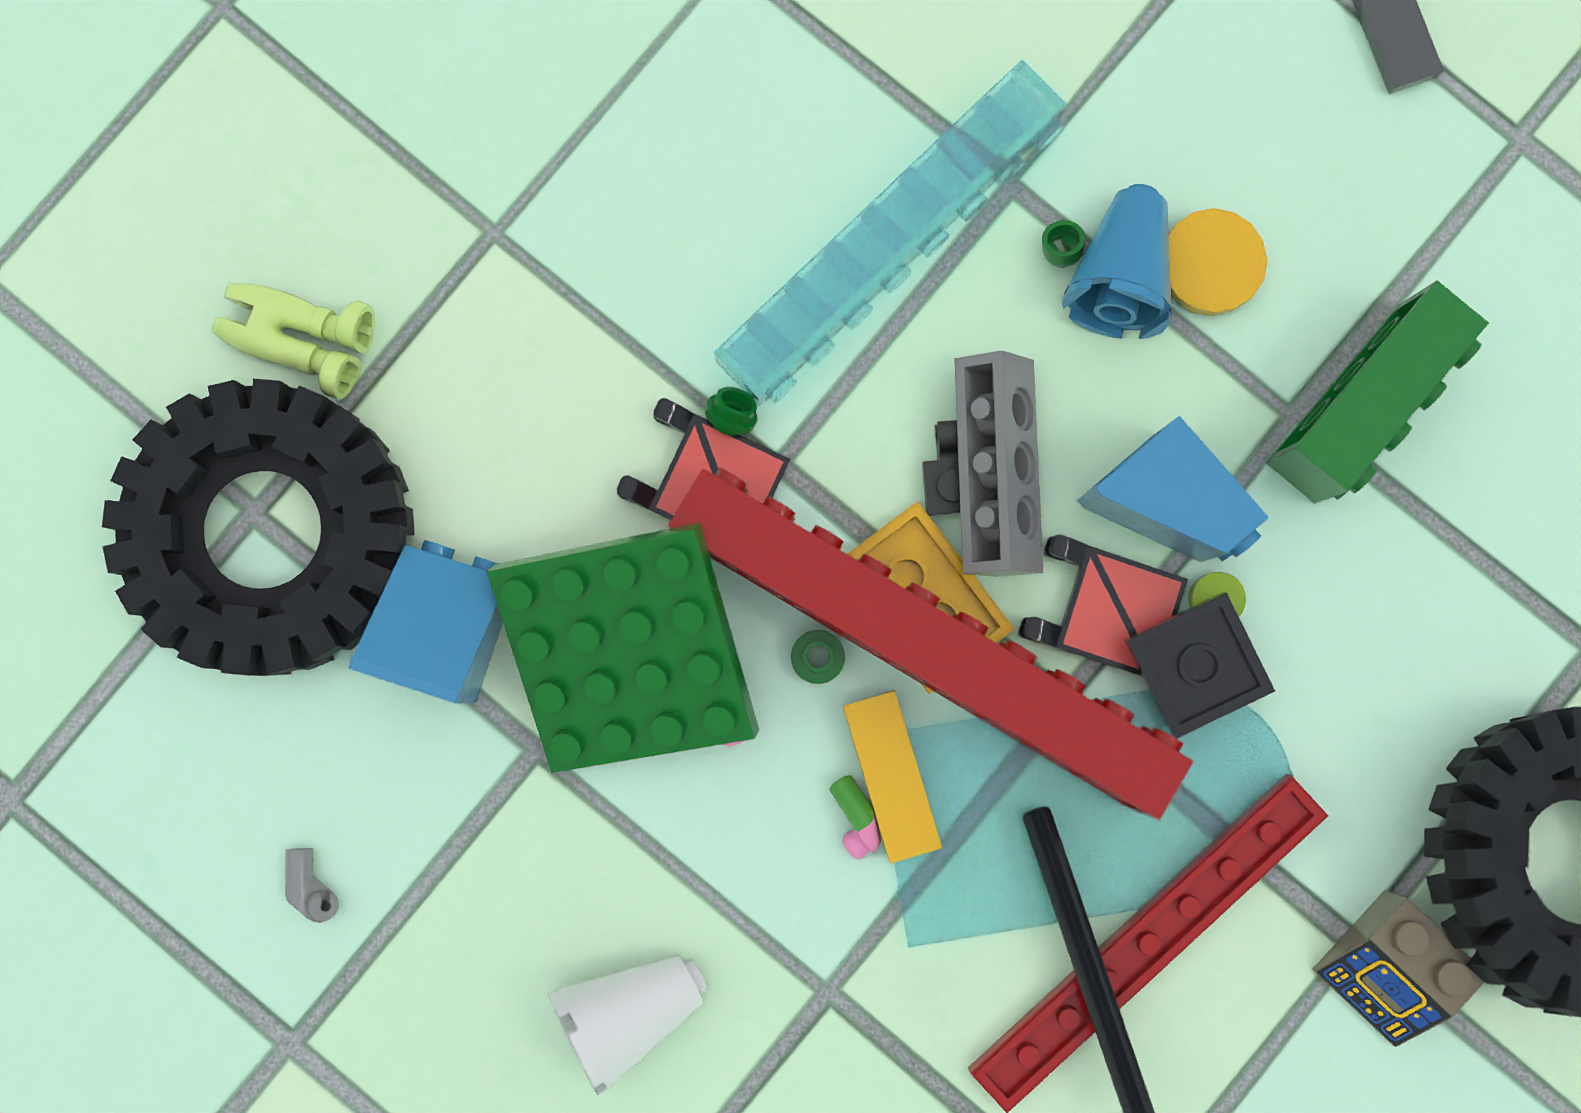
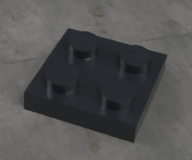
[1125,592,1275,739]

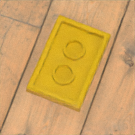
[848,501,1015,694]

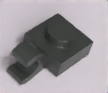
[922,420,961,516]

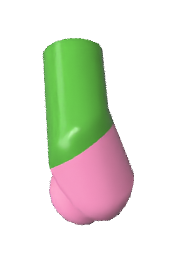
[829,775,881,859]

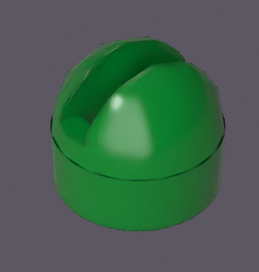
[1042,220,1085,268]

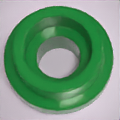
[705,387,758,436]
[791,630,845,684]

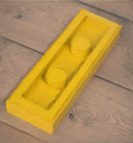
[843,690,942,864]

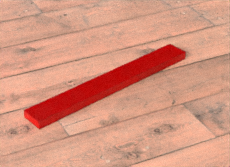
[968,774,1328,1113]

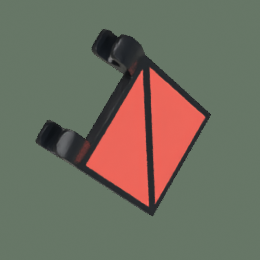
[617,398,790,520]
[1019,534,1188,677]

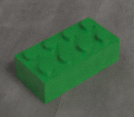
[1266,280,1489,504]

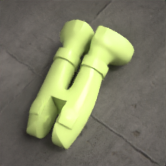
[211,283,375,399]

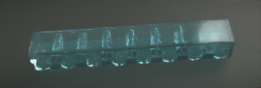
[714,59,1067,407]

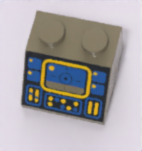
[1312,890,1485,1047]

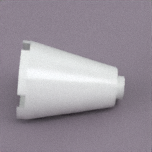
[547,955,708,1096]

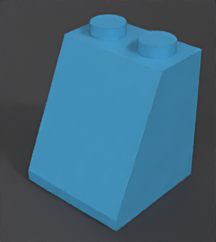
[1077,416,1269,562]
[348,540,503,704]

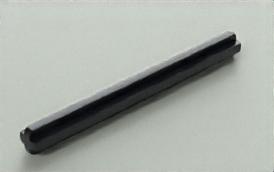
[1023,806,1155,1113]

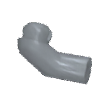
[285,848,339,923]

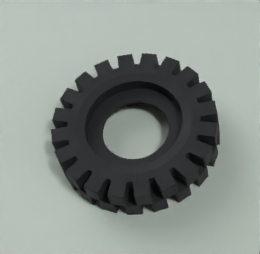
[102,378,415,676]
[1424,707,1581,1017]

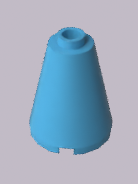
[1062,184,1172,339]

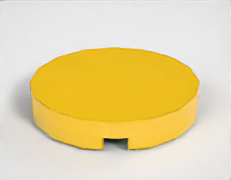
[1169,208,1268,316]

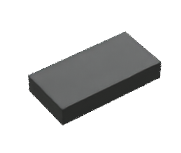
[1352,0,1444,94]

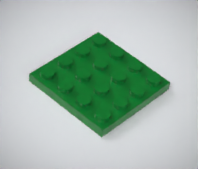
[486,522,759,773]

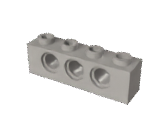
[954,350,1043,577]

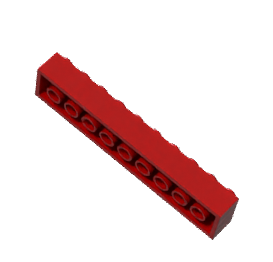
[668,468,1194,821]

